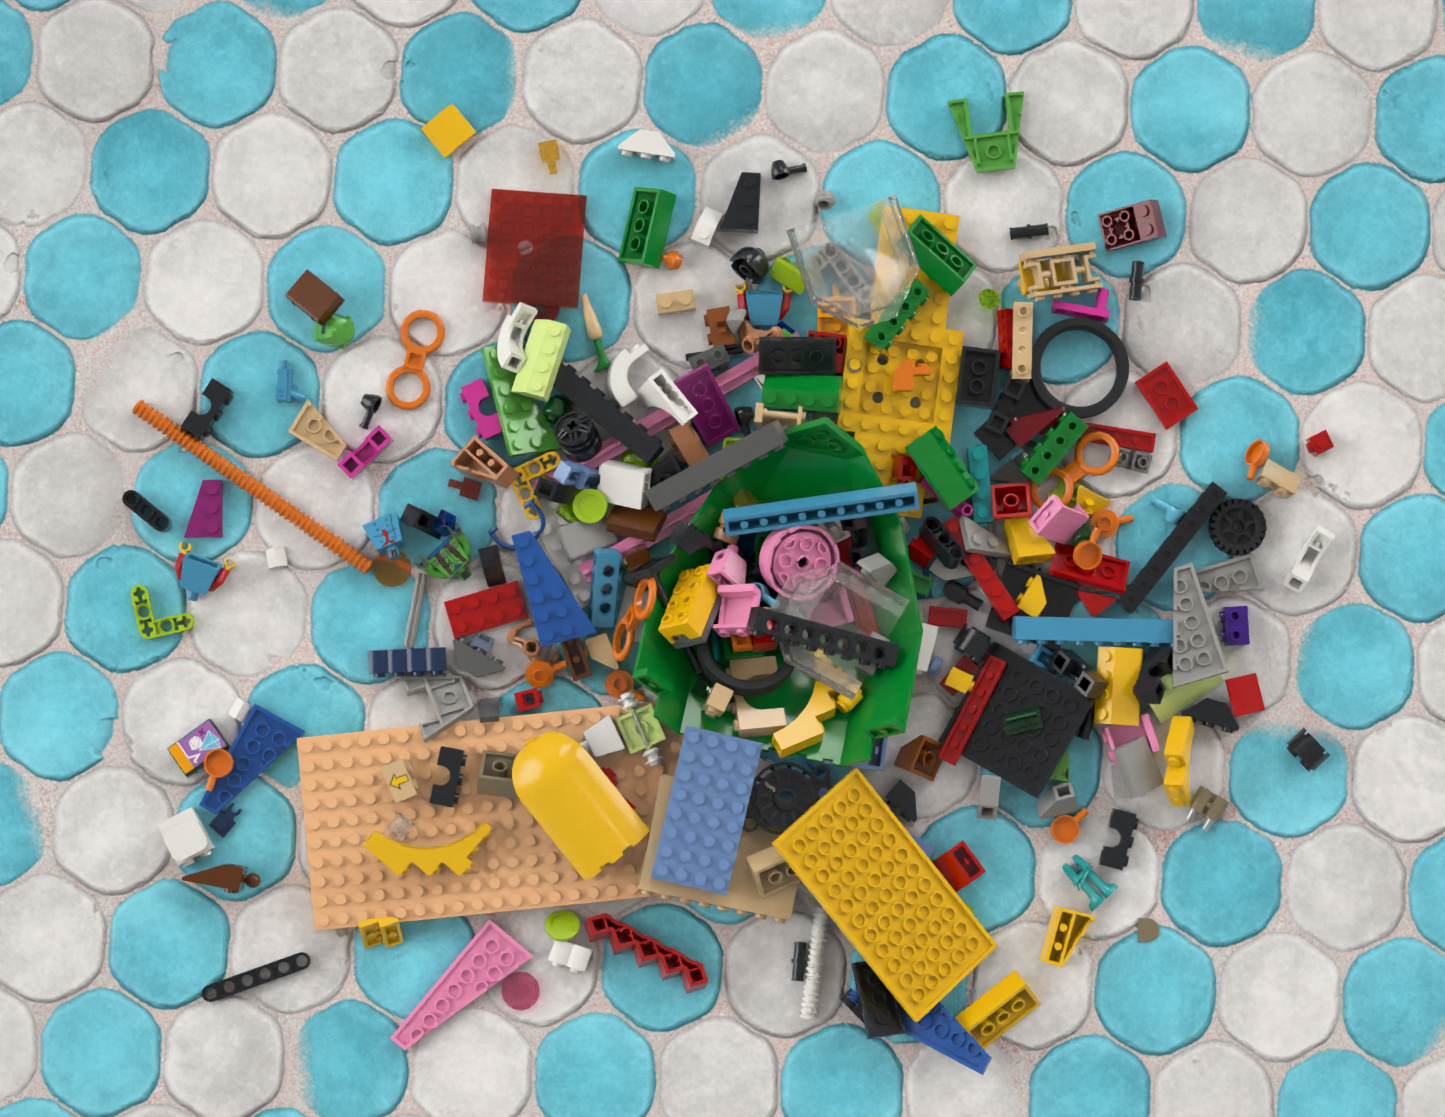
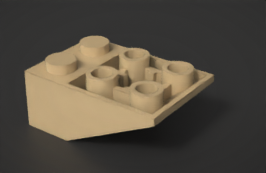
[1254,458,1301,499]

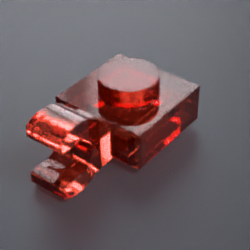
[447,477,483,501]

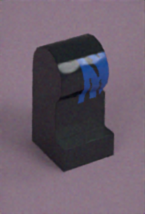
[840,988,864,1023]

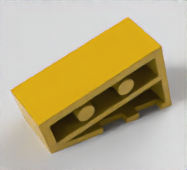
[1039,905,1096,968]

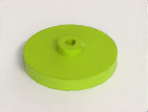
[573,489,608,523]
[545,910,580,942]

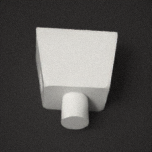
[579,715,625,757]

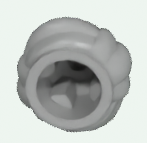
[815,190,836,210]

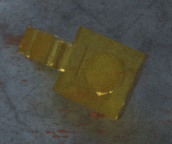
[538,139,560,175]

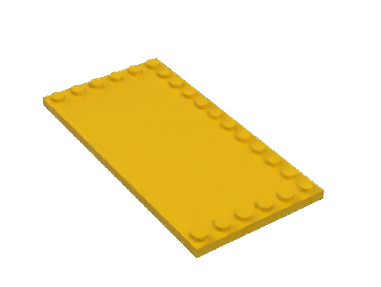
[772,768,998,1022]

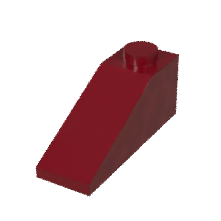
[1005,406,1066,447]

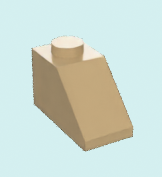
[583,633,620,670]

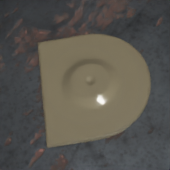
[1137,918,1159,942]

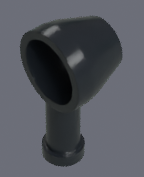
[771,160,807,180]
[359,394,382,430]
[734,406,754,437]

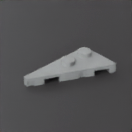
[959,516,1012,559]

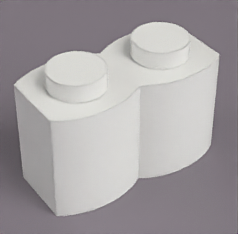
[548,941,593,974]

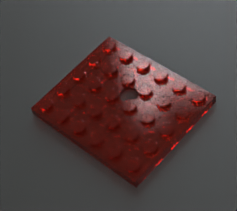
[482,189,587,309]

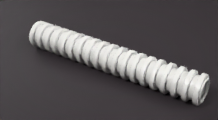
[799,906,830,1021]

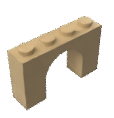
[726,656,786,738]

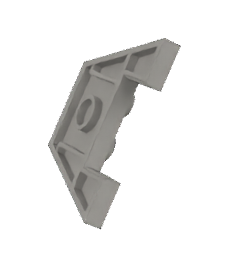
[402,675,474,743]

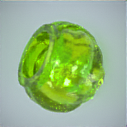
[978,289,1000,309]

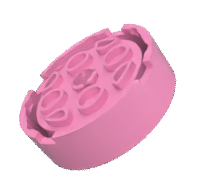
[759,524,840,601]

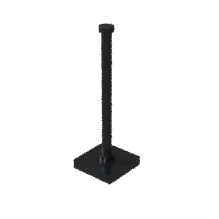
[624,553,703,675]

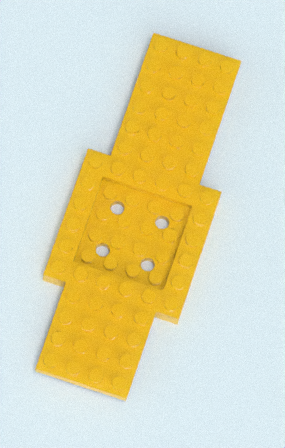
[835,205,964,519]

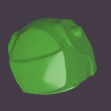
[314,314,355,349]

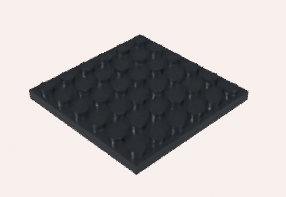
[938,643,1096,799]

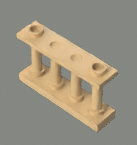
[1009,302,1033,383]
[754,402,806,430]

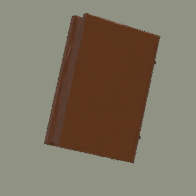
[286,269,345,326]
[605,504,667,542]

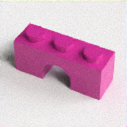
[459,378,503,441]
[337,425,394,480]

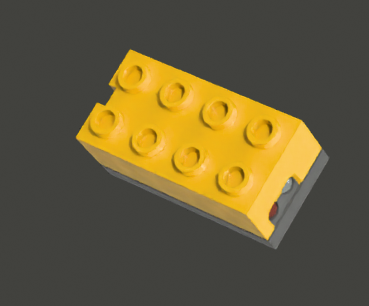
[658,564,722,649]

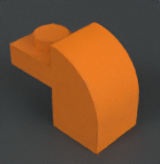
[891,359,932,392]

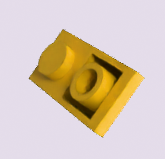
[1015,574,1047,617]

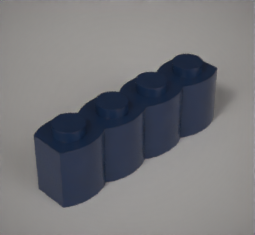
[368,647,447,678]

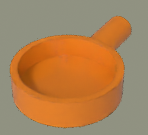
[1245,439,1270,481]
[1090,509,1133,538]
[1073,527,1102,570]
[525,659,568,688]
[605,670,646,702]
[204,748,234,792]
[1050,808,1089,844]

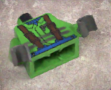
[413,523,472,582]

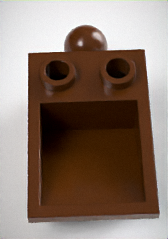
[182,863,261,894]

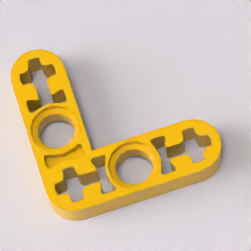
[511,451,561,520]

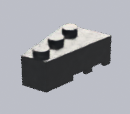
[720,172,761,233]

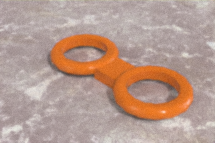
[386,310,445,410]
[1029,432,1120,509]
[612,576,657,662]

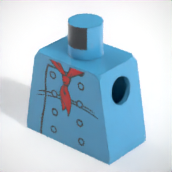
[362,512,405,561]

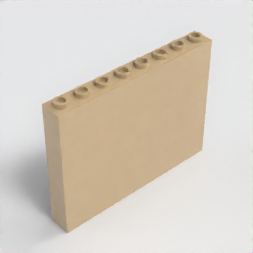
[637,774,798,923]

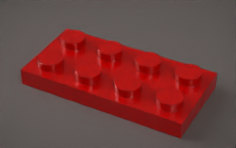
[1048,542,1130,595]
[444,580,529,639]

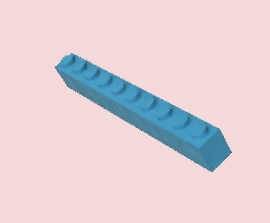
[723,482,920,537]
[1012,616,1173,647]

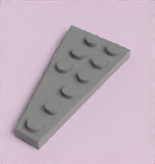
[1172,563,1228,689]

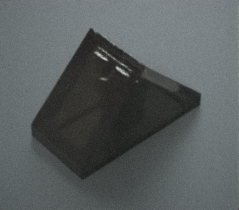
[990,459,1028,483]

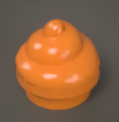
[662,251,683,270]

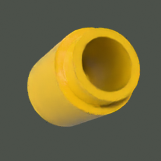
[836,685,863,714]

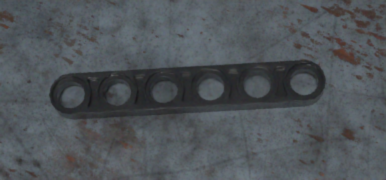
[202,952,311,1002]

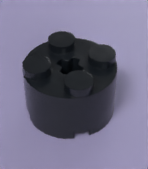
[953,623,997,664]
[1286,727,1330,772]

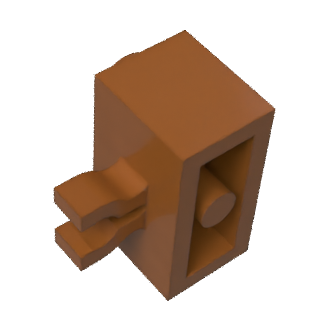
[704,306,736,347]

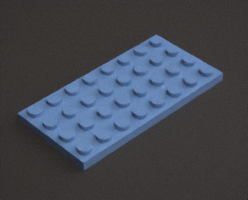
[651,725,763,896]

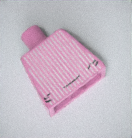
[707,544,747,585]

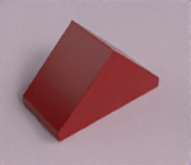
[1075,589,1116,617]

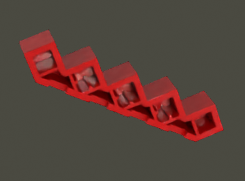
[584,913,709,993]

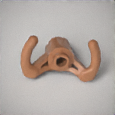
[738,320,784,353]
[507,620,560,665]

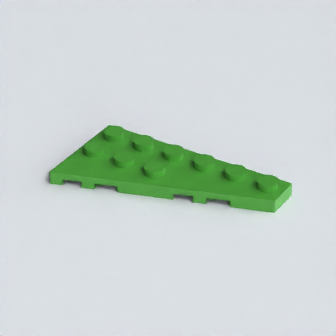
[481,345,562,457]

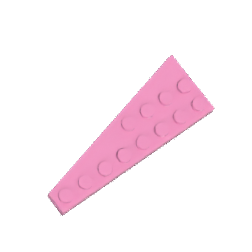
[390,919,533,1050]

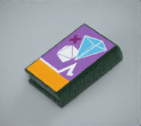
[167,719,231,778]

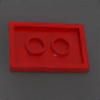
[1134,361,1199,430]

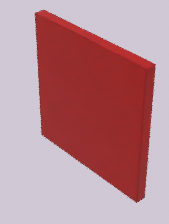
[1225,673,1265,717]

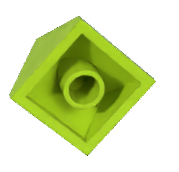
[768,255,814,295]

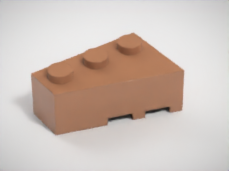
[668,421,710,467]
[450,435,519,489]

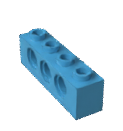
[588,548,623,628]

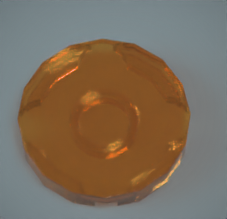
[373,550,412,587]

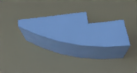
[553,460,601,490]

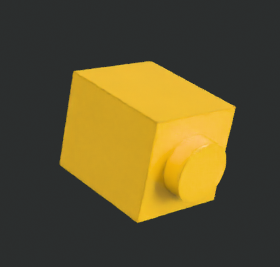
[944,667,975,694]

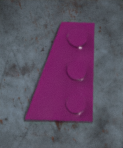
[184,480,223,538]

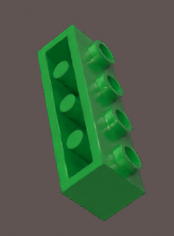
[862,276,930,352]
[1020,410,1089,485]

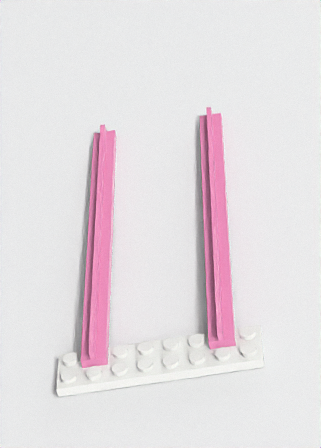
[510,331,849,609]

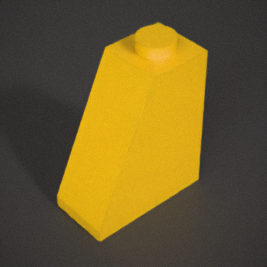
[1003,517,1055,565]

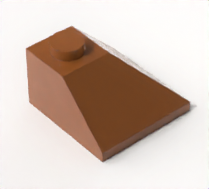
[894,735,943,782]

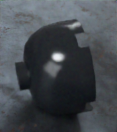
[730,247,769,284]

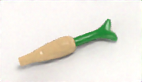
[580,294,611,373]

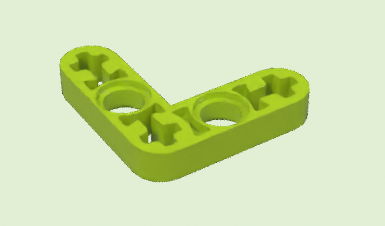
[131,585,195,639]

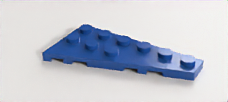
[512,531,598,647]
[199,704,306,814]
[899,1001,992,1075]

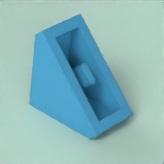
[1029,644,1057,675]

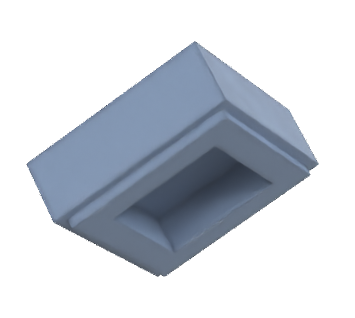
[471,633,495,651]

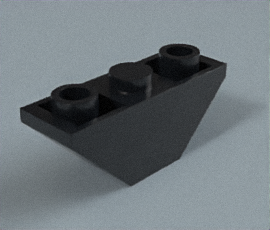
[1181,698,1239,734]

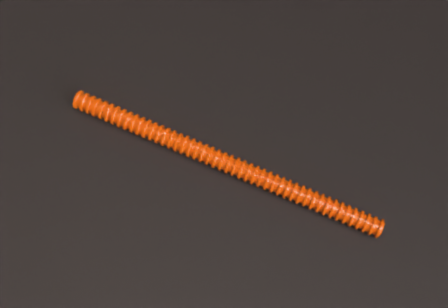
[132,399,374,574]

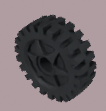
[1208,499,1267,556]

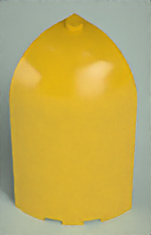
[512,732,650,880]

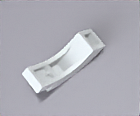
[497,302,538,374]
[607,343,649,410]
[1283,525,1335,594]

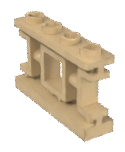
[1019,242,1103,302]

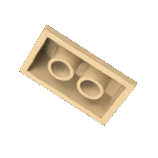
[746,846,801,899]

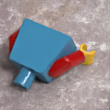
[735,282,793,335]
[175,542,236,601]

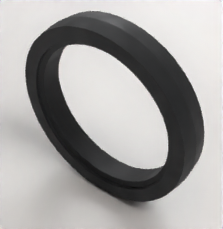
[1029,318,1129,419]
[696,601,799,696]

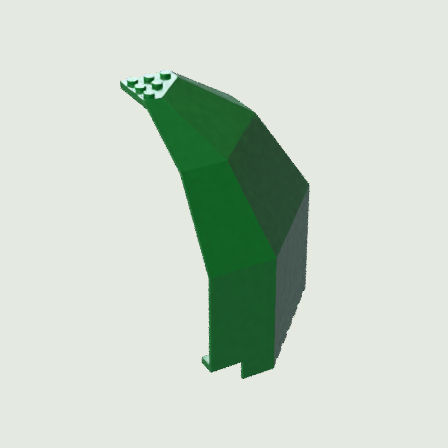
[632,417,923,767]

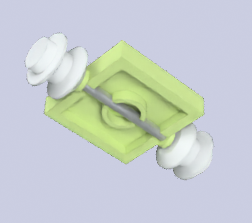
[616,691,666,767]

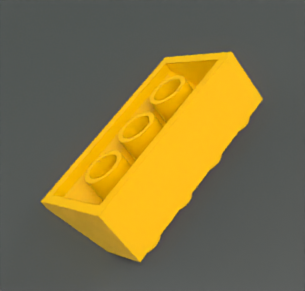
[1094,646,1143,726]
[955,970,1041,1049]

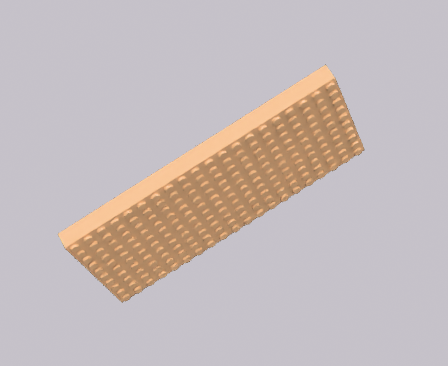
[297,701,684,931]

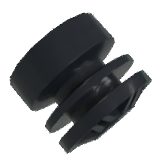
[554,411,602,463]

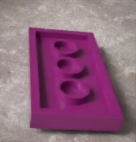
[673,363,740,447]

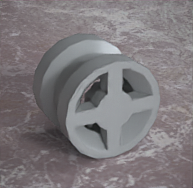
[470,223,488,244]

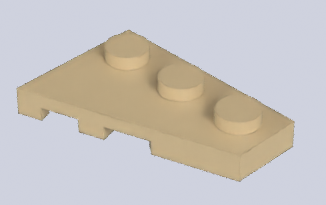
[288,399,347,462]

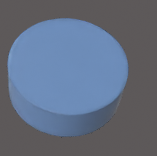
[927,656,943,675]

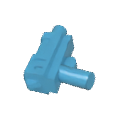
[276,360,307,403]

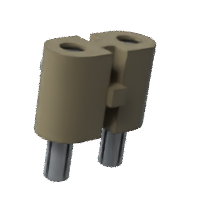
[1185,785,1229,831]

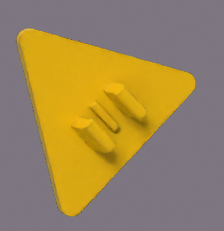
[1075,486,1111,517]

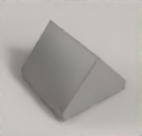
[726,309,747,333]

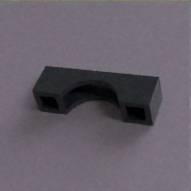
[667,521,739,564]

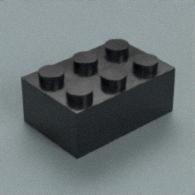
[955,346,1001,410]

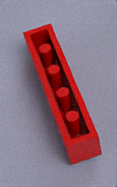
[997,308,1013,370]

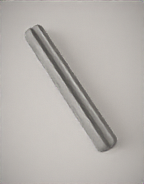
[404,573,427,649]

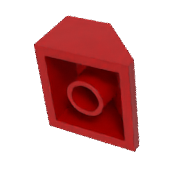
[990,482,1032,520]

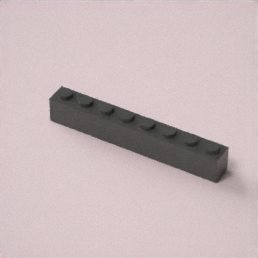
[644,419,789,512]

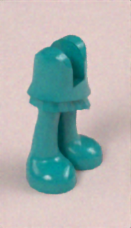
[1062,854,1118,912]

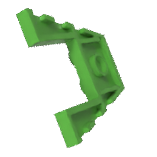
[948,91,1024,174]

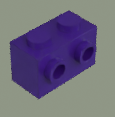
[1219,606,1250,646]

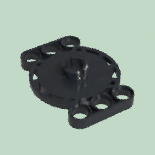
[743,762,832,835]

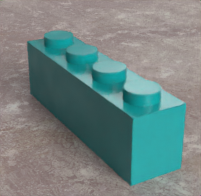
[966,445,993,524]

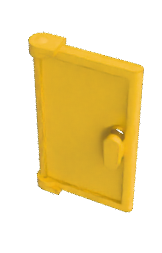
[1018,260,1074,295]

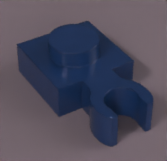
[209,803,242,838]

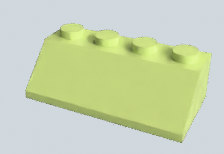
[511,319,571,402]
[1147,673,1224,724]

